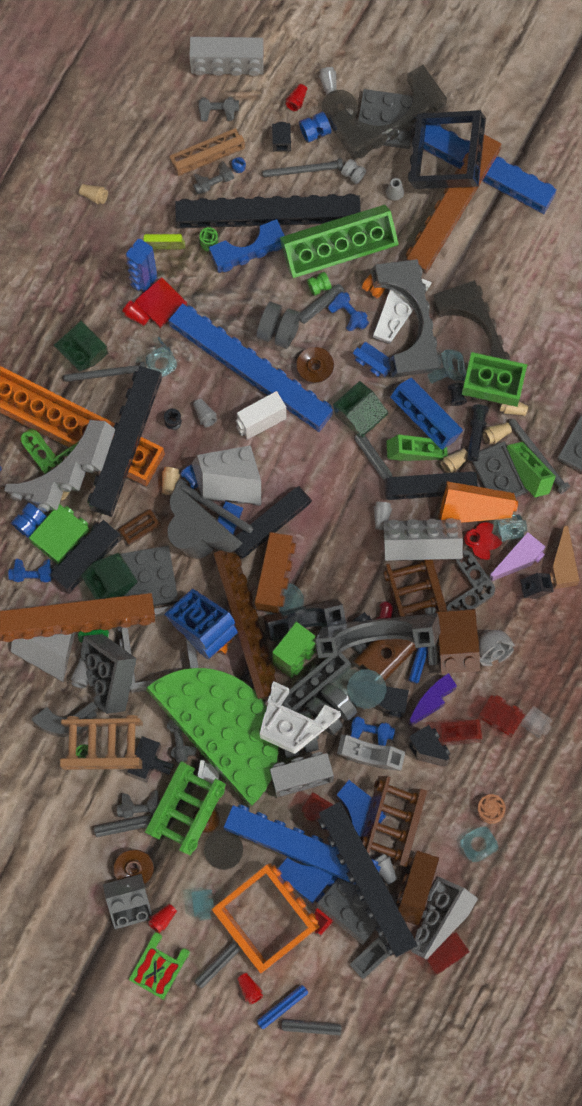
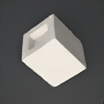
[197,760,219,786]

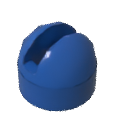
[231,157,246,173]

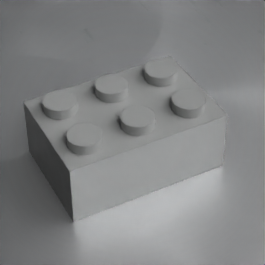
[270,752,334,798]

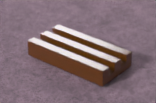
[118,509,161,546]

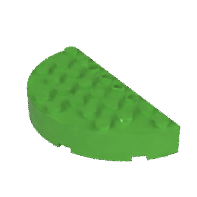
[146,668,278,808]

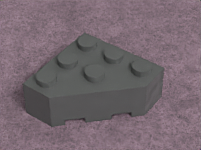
[80,634,137,714]

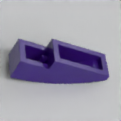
[409,673,457,726]

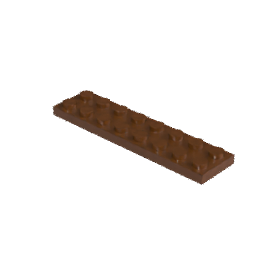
[214,550,278,700]

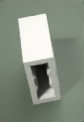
[236,391,286,440]

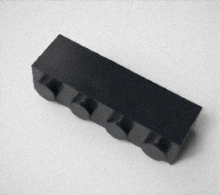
[51,519,122,594]

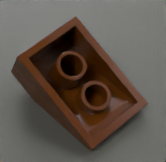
[436,609,480,674]

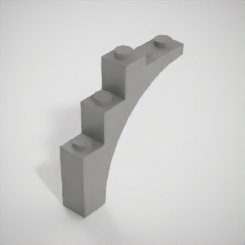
[4,420,115,512]

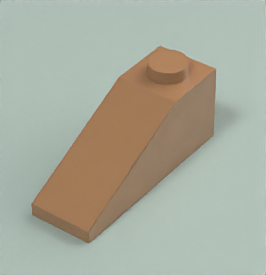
[549,526,580,589]

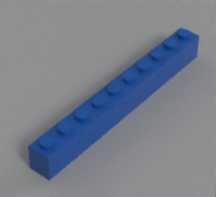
[169,303,333,432]

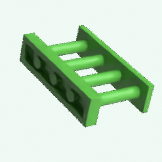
[145,762,226,856]

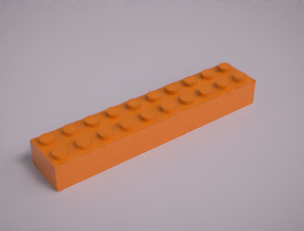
[0,366,165,487]

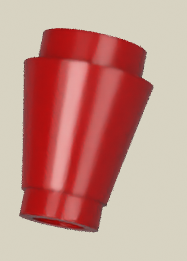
[285,84,308,111]
[122,300,150,326]
[148,904,177,933]
[237,973,263,1005]

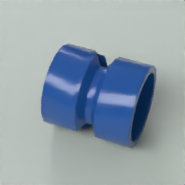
[299,111,332,143]
[11,502,47,538]

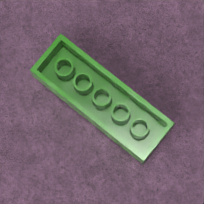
[280,205,399,278]

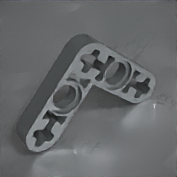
[447,550,495,611]

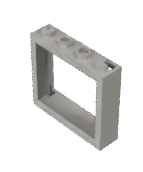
[118,606,199,693]

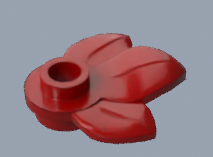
[464,522,502,560]

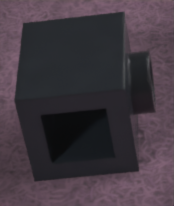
[272,122,291,152]
[520,573,554,599]

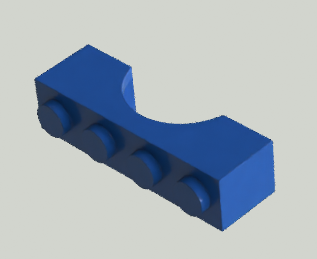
[209,219,285,273]

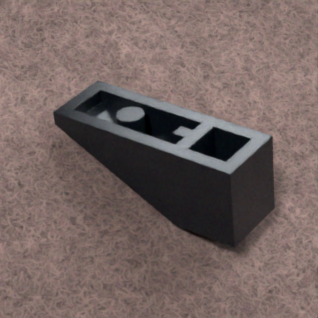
[350,680,409,718]

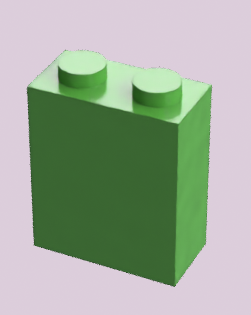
[29,504,90,564]

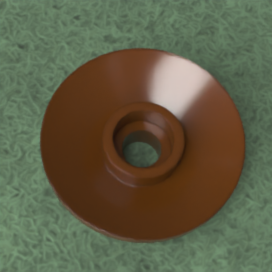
[297,347,334,383]
[114,849,154,884]

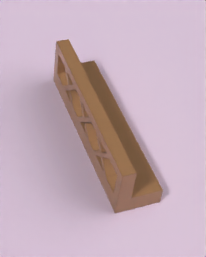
[169,128,245,176]

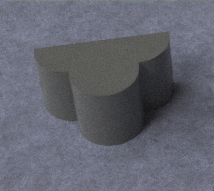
[168,487,242,559]

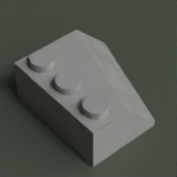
[192,445,261,506]
[11,632,75,682]

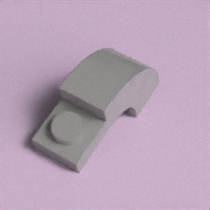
[337,735,405,771]

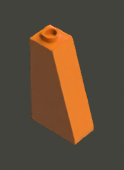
[439,481,518,523]

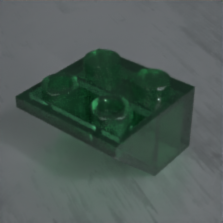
[54,321,109,372]
[333,381,389,438]
[81,553,138,600]

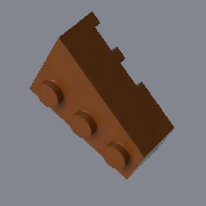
[397,850,440,926]

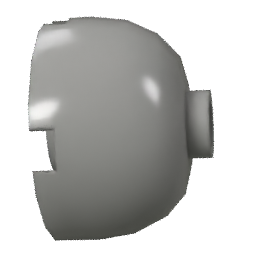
[478,629,515,666]

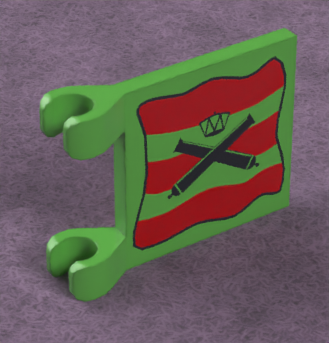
[129,933,190,1000]

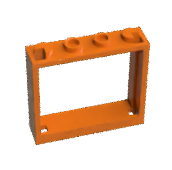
[212,863,320,974]

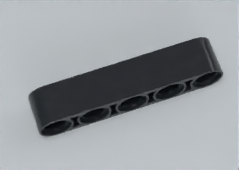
[384,472,478,500]
[234,486,312,559]

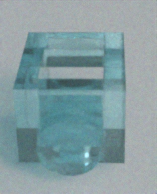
[498,514,527,542]
[192,889,214,921]

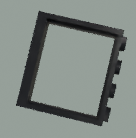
[408,110,486,189]

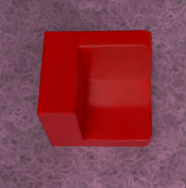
[314,908,334,937]

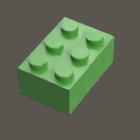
[462,352,527,407]
[272,622,316,678]

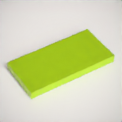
[144,234,185,249]

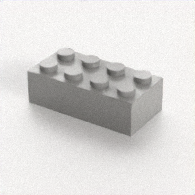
[190,37,264,76]
[384,518,463,561]

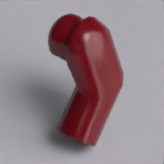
[374,601,393,620]

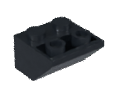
[407,725,451,767]

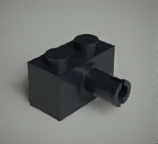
[127,736,174,783]

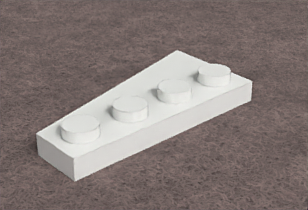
[373,279,432,344]

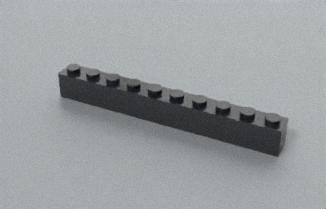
[175,194,361,229]

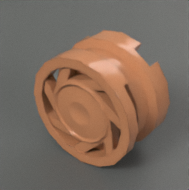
[477,794,506,824]

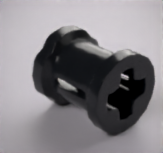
[448,383,467,406]
[164,408,182,430]

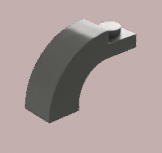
[32,702,99,737]

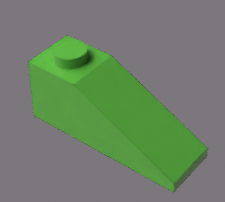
[387,435,448,461]
[507,442,556,497]

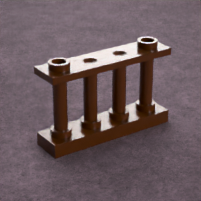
[383,559,447,617]
[360,776,427,867]

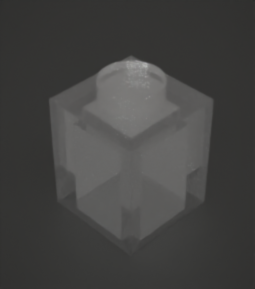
[520,706,552,738]

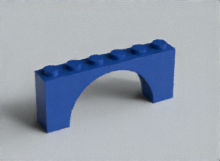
[278,780,386,905]

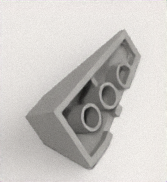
[411,876,478,960]

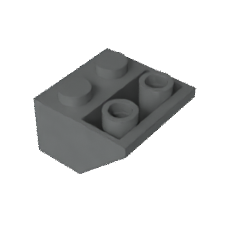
[103,874,152,929]

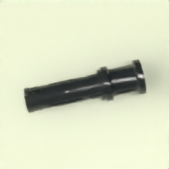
[467,404,489,462]

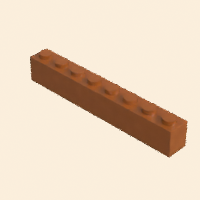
[406,134,502,274]
[0,593,155,642]

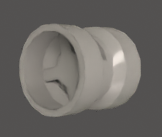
[341,159,366,184]

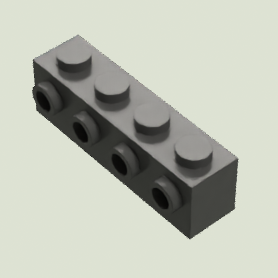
[282,653,351,713]

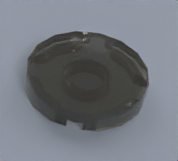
[204,830,244,870]

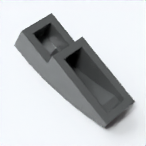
[350,936,390,979]

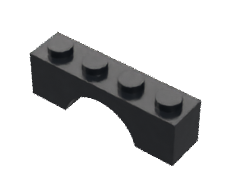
[263,599,346,641]

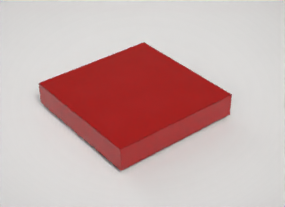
[135,277,187,328]

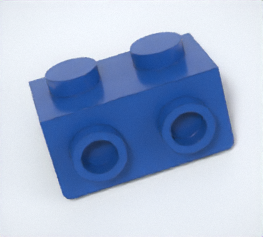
[353,342,391,378]

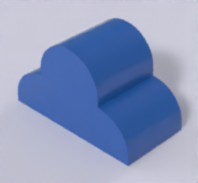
[164,589,238,660]

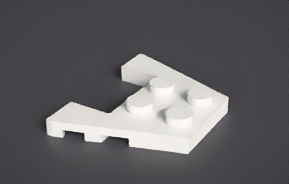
[260,682,341,754]

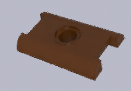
[353,639,417,685]

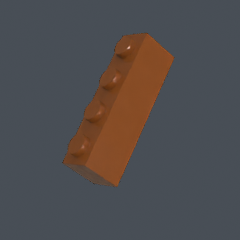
[255,532,296,613]

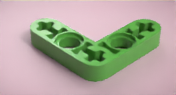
[21,429,79,474]

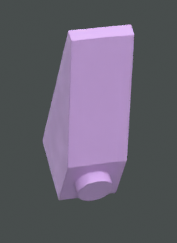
[489,533,545,581]

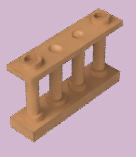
[60,715,143,770]

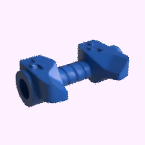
[328,292,369,331]
[8,559,52,582]
[351,716,395,746]

